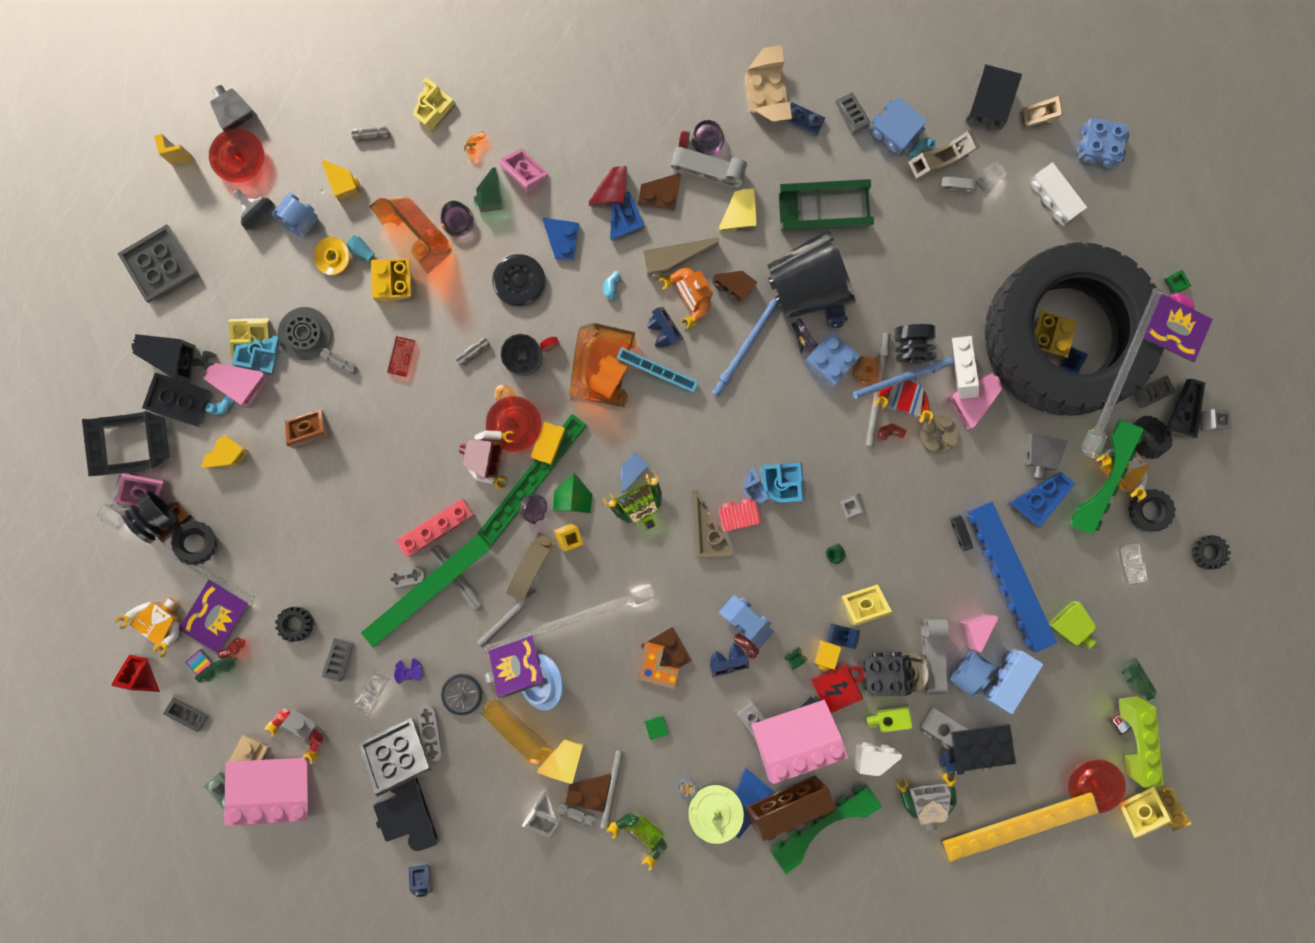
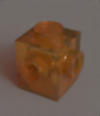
[853,356,880,385]

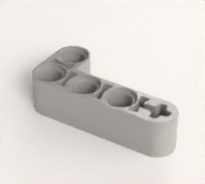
[670,147,747,188]
[921,618,949,695]

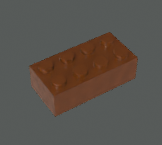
[745,775,836,841]

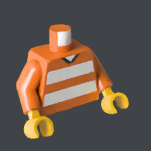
[658,267,713,329]

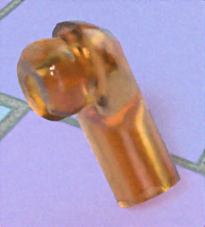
[464,131,487,156]

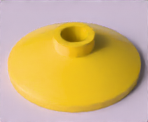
[314,237,350,275]

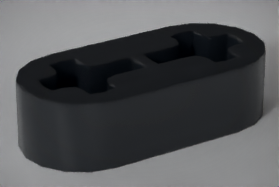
[950,514,973,552]

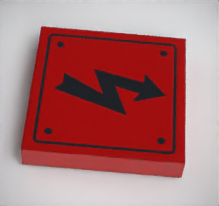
[811,663,863,713]

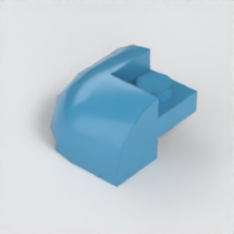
[761,462,806,503]

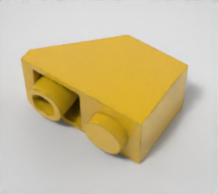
[201,435,248,469]

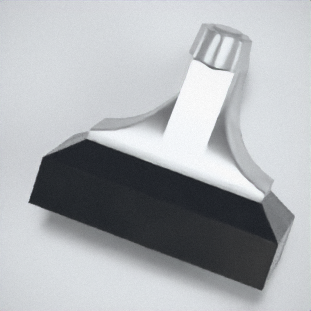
[232,189,274,230]

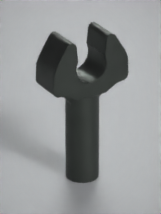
[192,351,217,370]

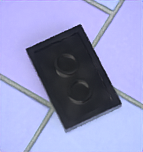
[142,372,211,427]
[951,724,1016,772]

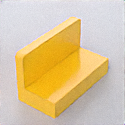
[154,134,194,165]
[531,422,566,465]

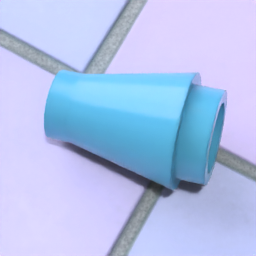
[346,235,375,262]

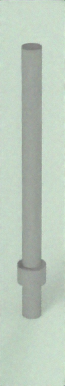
[866,333,891,447]

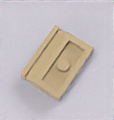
[224,734,269,770]

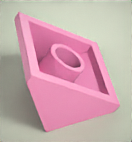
[499,148,549,195]
[115,473,163,507]
[960,614,998,653]

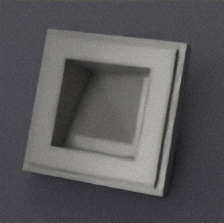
[840,493,864,519]

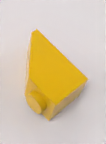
[321,160,360,201]

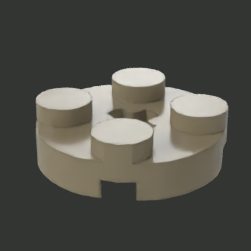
[919,415,958,453]
[904,653,931,693]

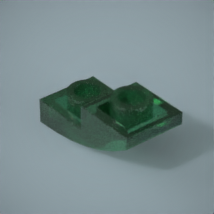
[194,656,238,683]

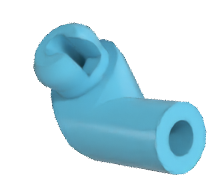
[909,138,936,159]
[604,271,622,300]
[206,395,234,416]

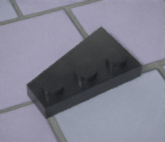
[1165,378,1205,438]

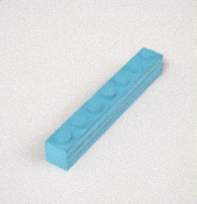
[616,347,698,392]

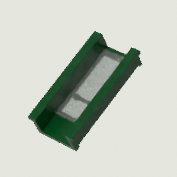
[778,179,874,230]

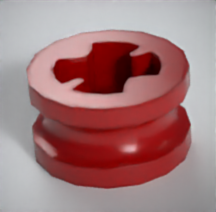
[849,665,865,683]

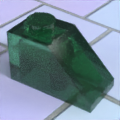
[474,167,503,212]

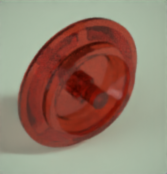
[209,128,264,183]
[486,396,541,452]
[1068,759,1126,814]

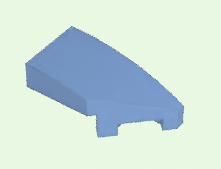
[620,452,649,493]
[743,467,769,505]

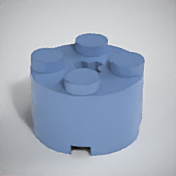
[272,192,318,238]
[950,650,996,698]

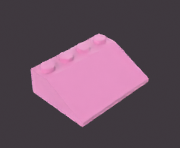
[751,700,848,784]
[224,758,308,826]

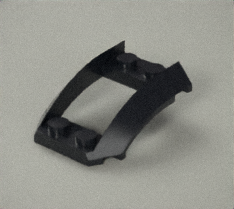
[82,411,170,477]

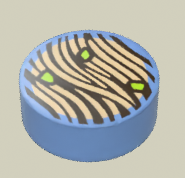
[678,778,697,799]

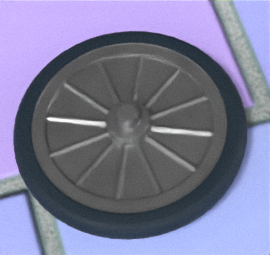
[441,674,482,715]

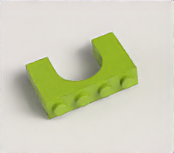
[1119,696,1164,788]

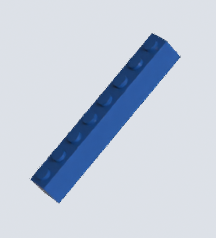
[967,501,1057,653]

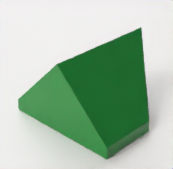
[553,473,593,513]

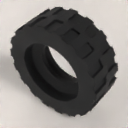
[1133,415,1173,459]
[1128,489,1176,532]
[171,521,217,566]

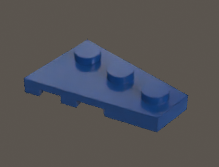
[1008,472,1076,528]
[736,767,776,838]

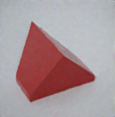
[112,654,160,692]

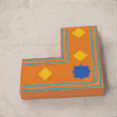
[637,642,679,689]

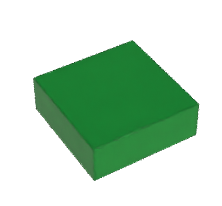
[1164,269,1192,294]
[645,715,669,740]

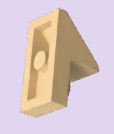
[1022,96,1063,127]

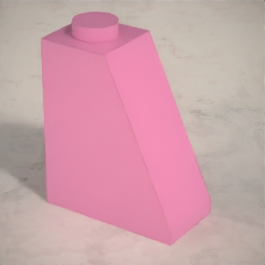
[203,363,269,407]
[949,373,1002,430]

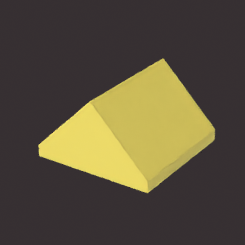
[842,585,892,626]
[1119,787,1172,839]

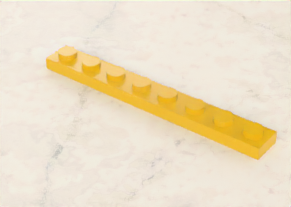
[942,792,1098,862]

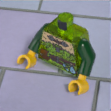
[603,471,662,530]
[606,813,667,871]

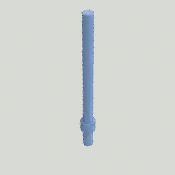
[712,298,778,397]
[853,357,954,399]

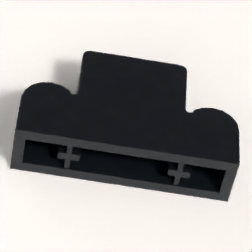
[373,777,440,851]

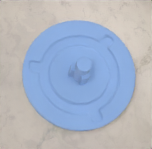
[522,654,563,711]

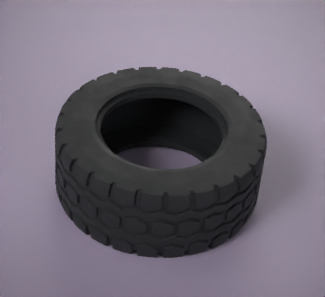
[985,242,1164,416]

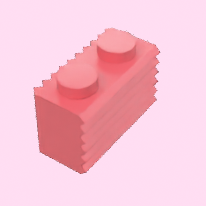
[718,498,763,532]

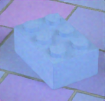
[982,649,1043,714]

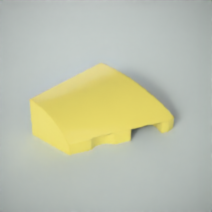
[413,77,455,131]
[719,188,757,231]
[229,319,269,359]
[537,739,583,784]

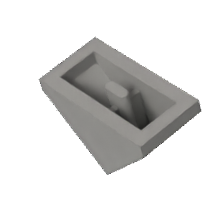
[1200,409,1231,431]

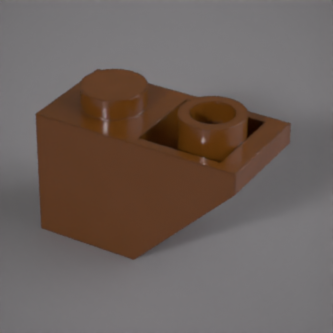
[712,271,757,304]

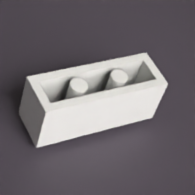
[1030,162,1087,225]
[952,336,979,399]

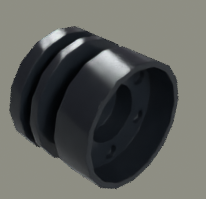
[894,324,937,364]
[500,334,543,376]
[121,491,177,544]

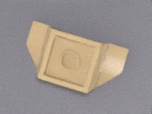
[745,45,792,122]

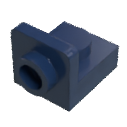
[825,306,848,328]
[408,864,433,897]

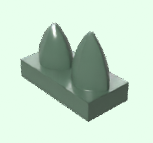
[204,772,225,811]

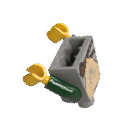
[896,773,957,831]

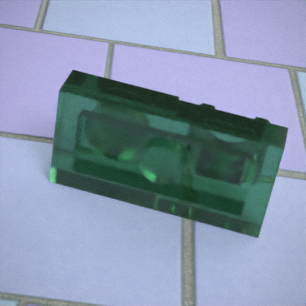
[1121,658,1157,701]

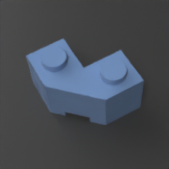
[719,595,775,649]

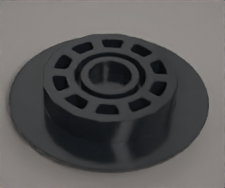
[492,254,545,306]

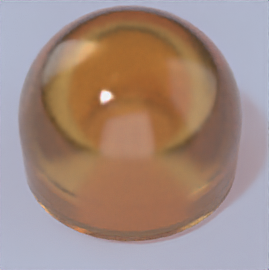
[494,385,514,404]

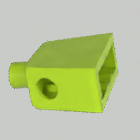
[1049,601,1097,649]
[867,704,913,732]

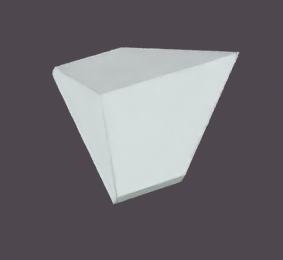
[522,788,560,838]

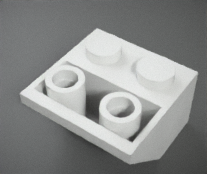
[854,742,902,776]

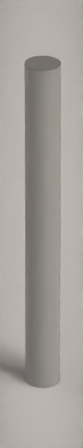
[477,589,538,647]
[600,750,624,829]

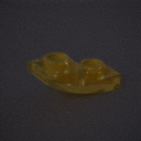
[1158,787,1191,832]

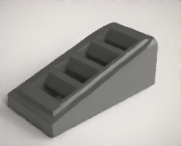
[835,92,871,134]
[1134,375,1176,408]
[321,638,353,682]
[163,695,208,732]

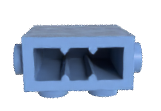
[871,97,927,154]
[1077,117,1129,168]

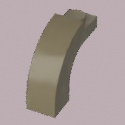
[908,130,980,179]
[506,532,556,602]

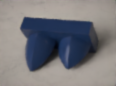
[783,102,825,136]
[648,307,684,347]
[710,642,750,678]

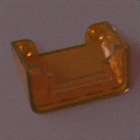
[369,196,452,274]
[569,323,636,408]

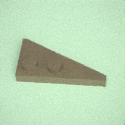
[693,490,734,558]

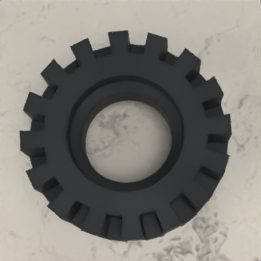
[1191,535,1231,570]
[275,607,314,642]

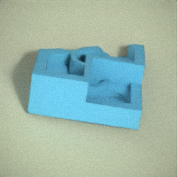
[232,336,279,375]

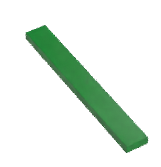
[477,414,587,546]
[361,534,492,647]

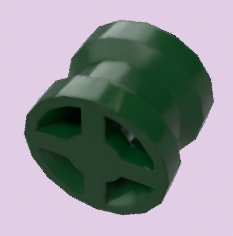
[784,647,808,670]

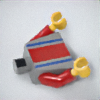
[873,371,933,424]
[263,709,323,764]

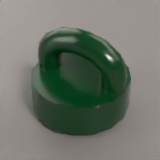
[826,543,846,564]

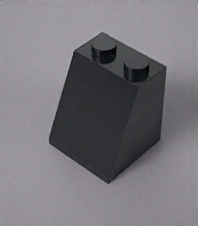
[965,64,1022,130]
[131,334,196,383]

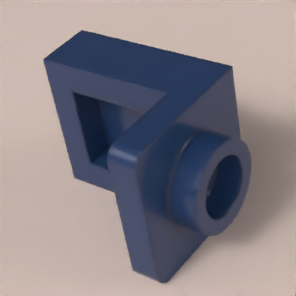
[1059,346,1088,374]
[826,623,860,649]
[939,750,970,775]

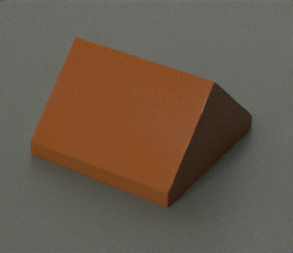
[285,409,331,449]

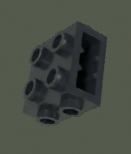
[863,651,913,696]

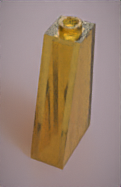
[481,699,553,764]

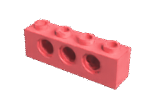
[396,499,475,557]

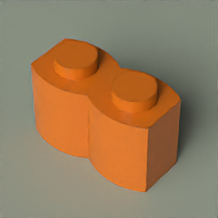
[588,355,628,401]

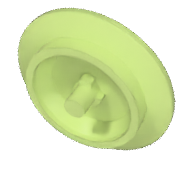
[688,785,744,844]

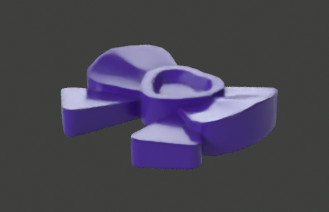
[394,658,422,684]

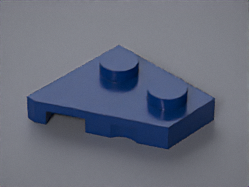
[610,191,645,241]
[543,218,579,261]

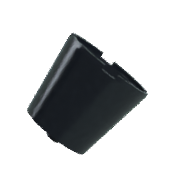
[767,230,856,318]

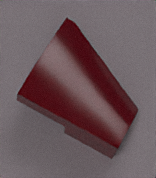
[589,166,628,207]

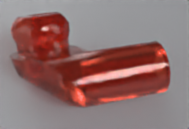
[878,424,907,440]
[734,633,759,659]
[218,637,246,659]

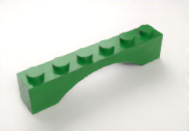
[1069,418,1145,535]
[771,784,882,874]

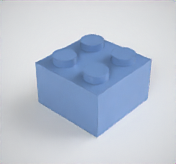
[804,331,860,387]

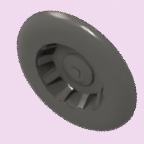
[278,307,331,360]

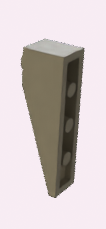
[643,237,719,278]

